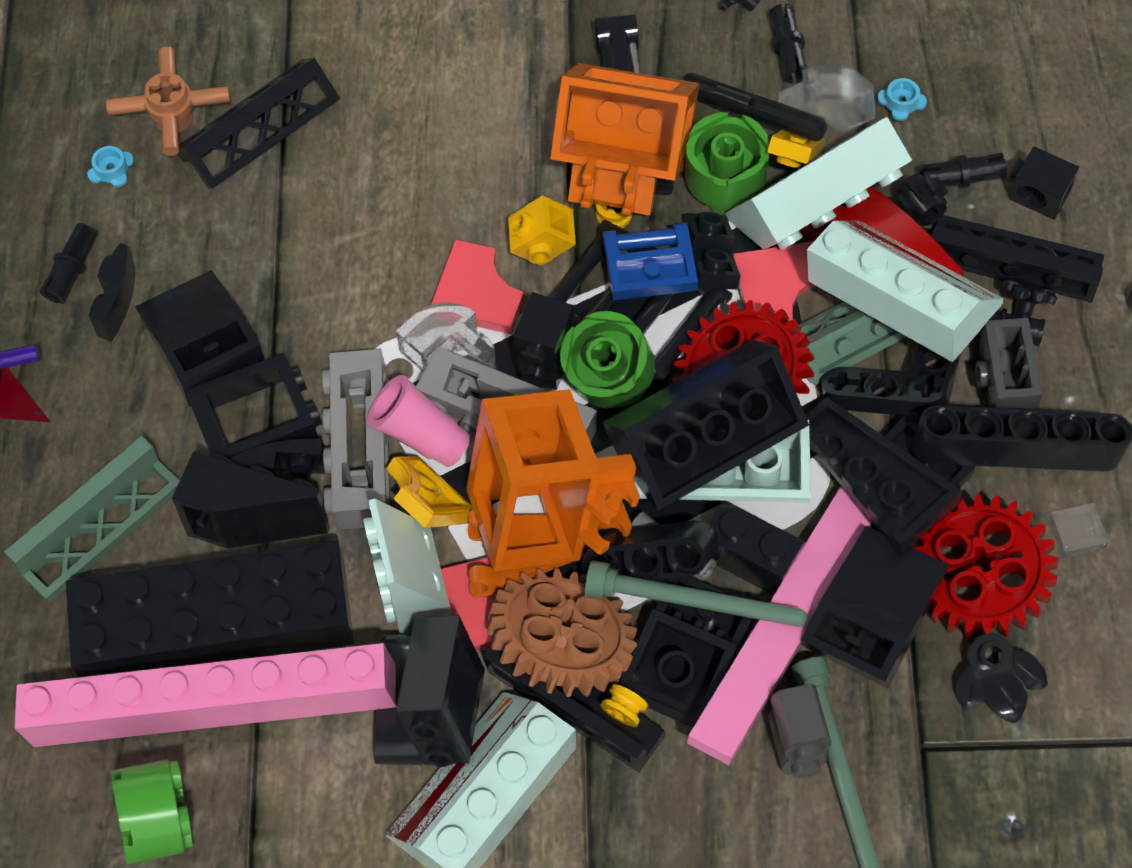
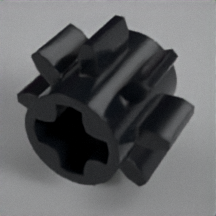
[896,174,949,226]

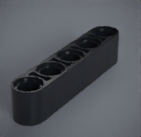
[910,405,1132,471]

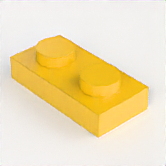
[767,130,825,168]

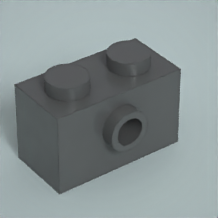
[976,318,1042,410]

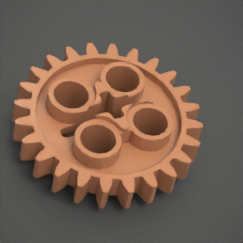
[487,568,637,697]

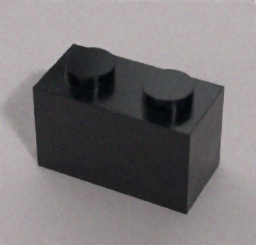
[513,292,574,390]
[709,500,804,596]

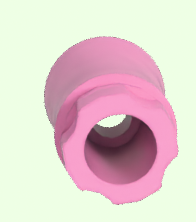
[367,375,470,467]

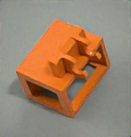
[550,63,700,216]
[466,389,640,572]

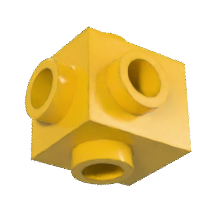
[508,195,576,266]

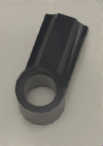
[595,14,640,73]

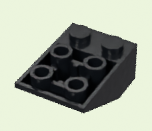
[135,270,264,407]
[172,452,330,549]
[801,526,949,689]

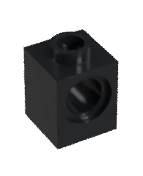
[1008,146,1079,220]

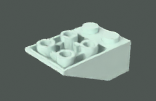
[363,498,452,635]

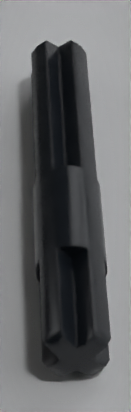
[684,73,827,141]

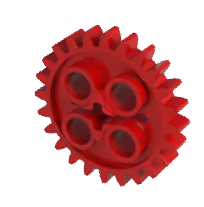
[673,300,814,394]
[912,494,1058,639]

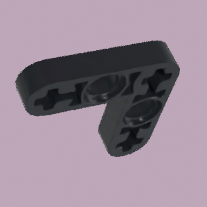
[821,344,961,417]

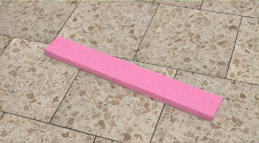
[687,486,873,765]

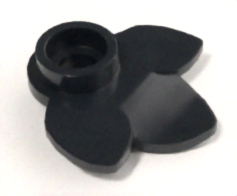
[956,633,1048,723]

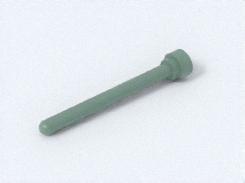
[585,560,807,627]
[791,657,880,868]

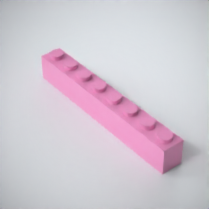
[15,643,397,747]

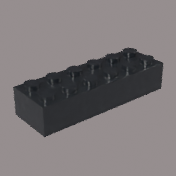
[66,540,354,678]

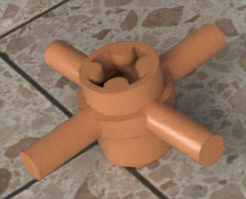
[106,47,231,156]

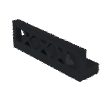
[178,57,341,189]
[932,215,1104,303]
[483,646,666,773]

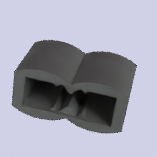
[768,684,831,778]

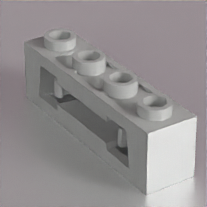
[416,347,597,442]
[322,349,390,530]

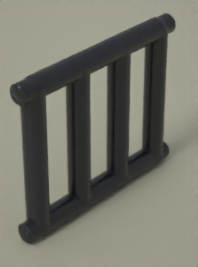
[549,220,733,385]

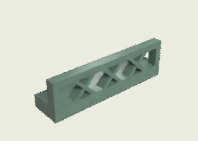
[799,302,907,385]
[4,435,180,604]

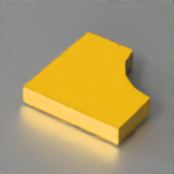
[386,456,472,528]

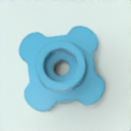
[878,78,927,121]
[87,146,134,187]

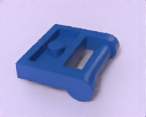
[602,222,698,301]

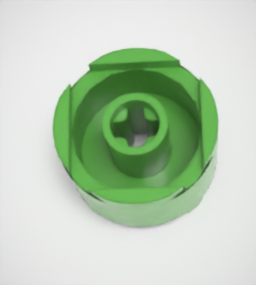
[685,112,769,213]
[560,311,655,409]
[110,759,193,865]

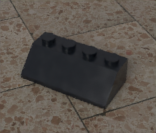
[603,340,809,510]

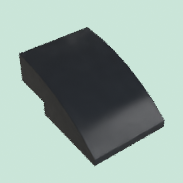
[619,577,756,728]

